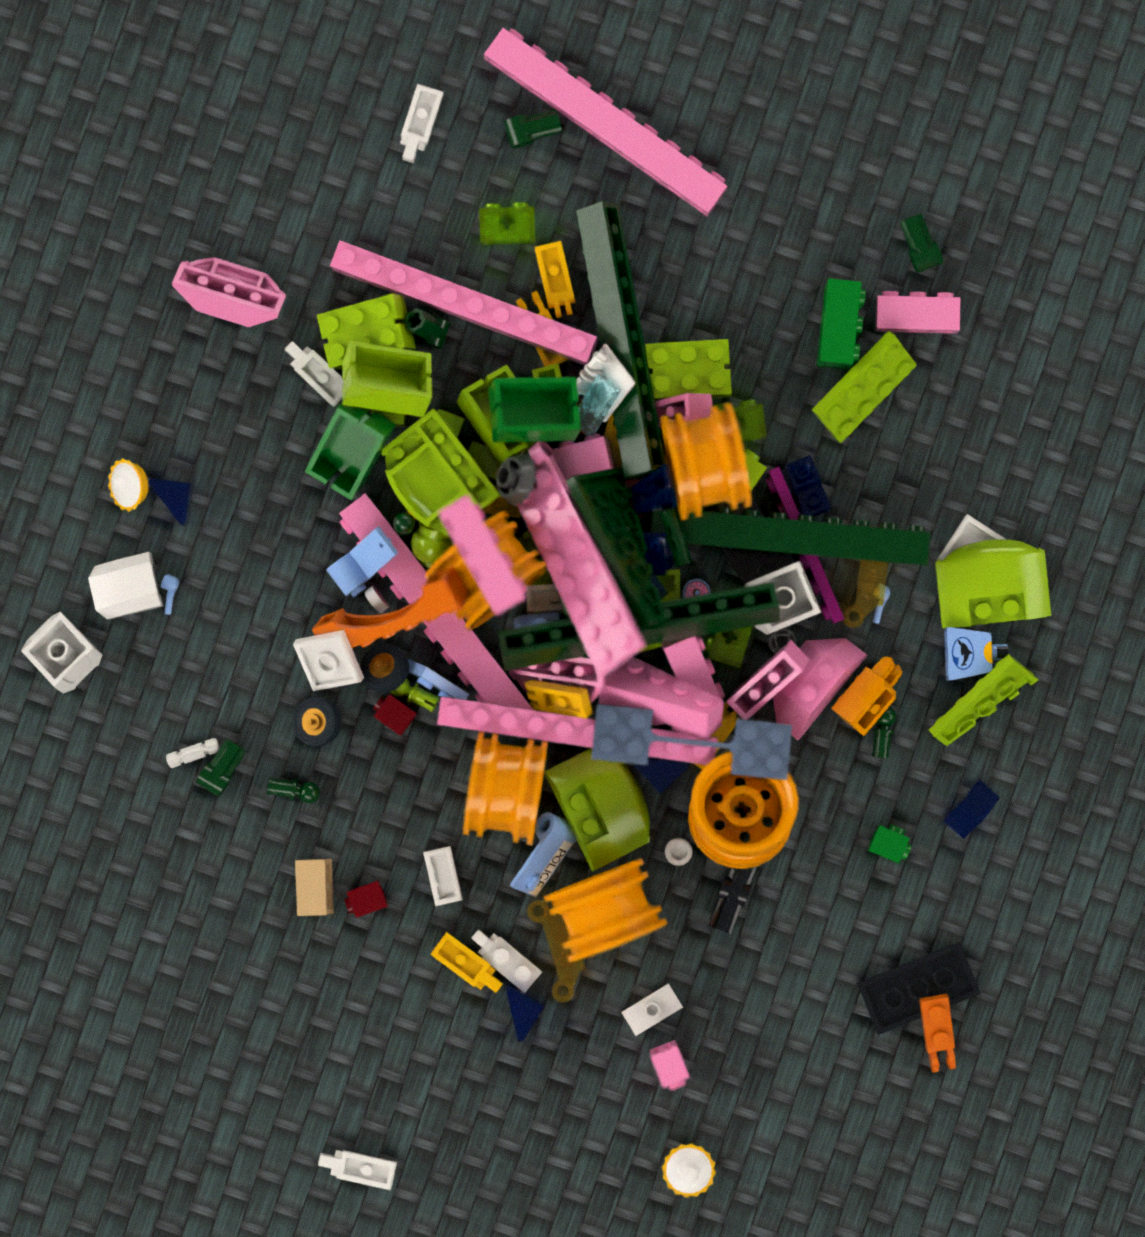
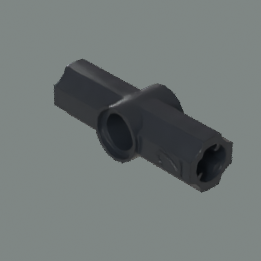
[708,866,758,934]

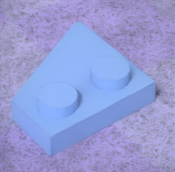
[407,658,469,700]

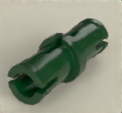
[660,508,693,567]

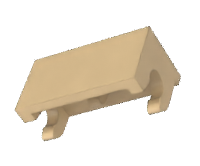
[295,859,334,916]

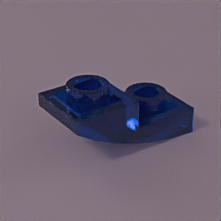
[785,455,831,516]

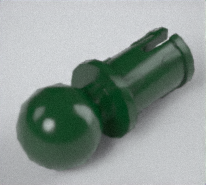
[393,512,415,536]
[871,706,896,759]
[267,777,320,803]

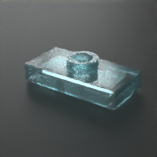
[579,374,621,436]

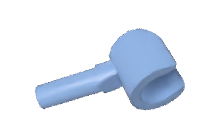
[160,574,179,615]
[872,583,890,624]

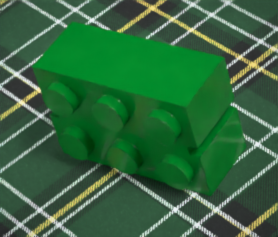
[816,278,866,370]
[488,377,581,442]
[305,403,396,500]

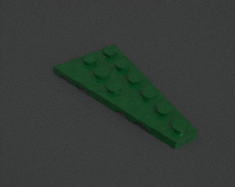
[566,467,666,628]

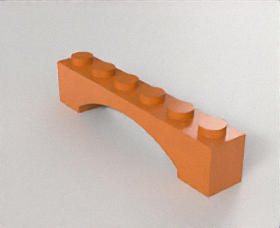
[312,566,470,649]

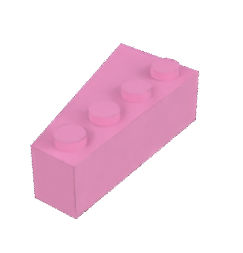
[438,495,528,617]
[599,656,724,740]

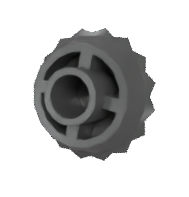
[496,453,537,506]

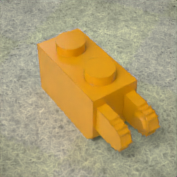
[831,656,903,736]

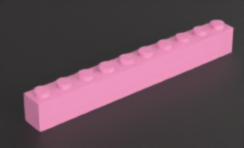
[484,28,727,217]
[330,241,599,365]
[339,493,533,710]
[437,696,718,765]

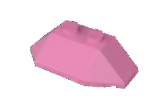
[172,257,286,327]
[773,638,868,741]
[509,656,605,704]

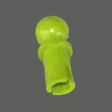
[391,678,440,713]

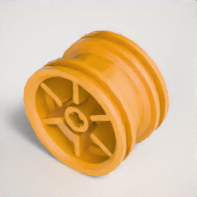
[661,402,751,520]
[424,511,548,631]
[463,731,548,845]
[688,751,798,869]
[544,858,667,962]

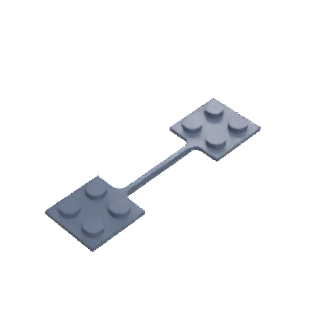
[591,704,792,780]

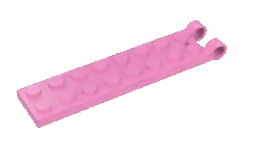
[517,441,646,677]

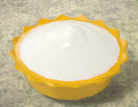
[108,458,148,512]
[662,1143,716,1198]

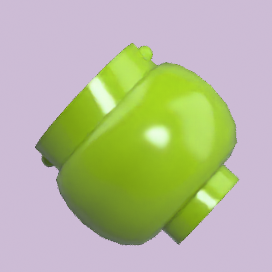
[411,522,455,568]

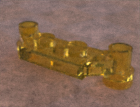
[842,560,888,628]
[527,900,585,1002]

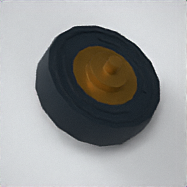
[360,643,409,693]
[293,697,341,746]

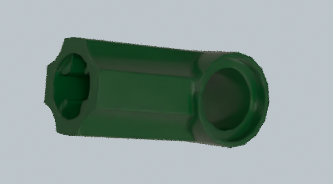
[504,109,562,149]
[899,214,943,273]
[404,308,451,349]
[196,738,247,797]

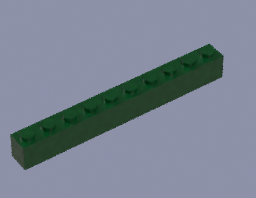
[576,201,668,479]
[650,502,931,566]
[498,582,780,671]

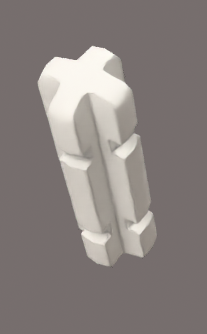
[166,738,220,768]

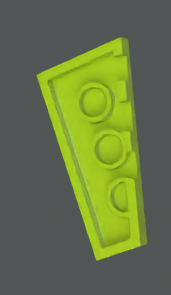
[929,654,1038,746]

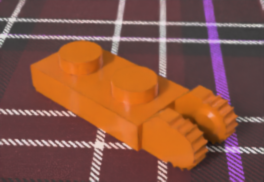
[919,994,956,1073]

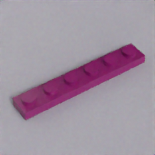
[765,467,844,624]

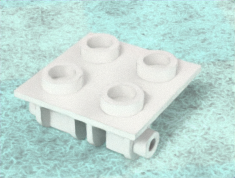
[576,344,636,422]

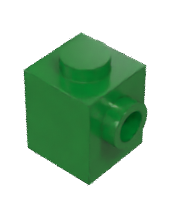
[867,824,912,864]

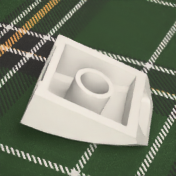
[88,552,163,619]
[745,561,821,635]
[21,612,102,693]

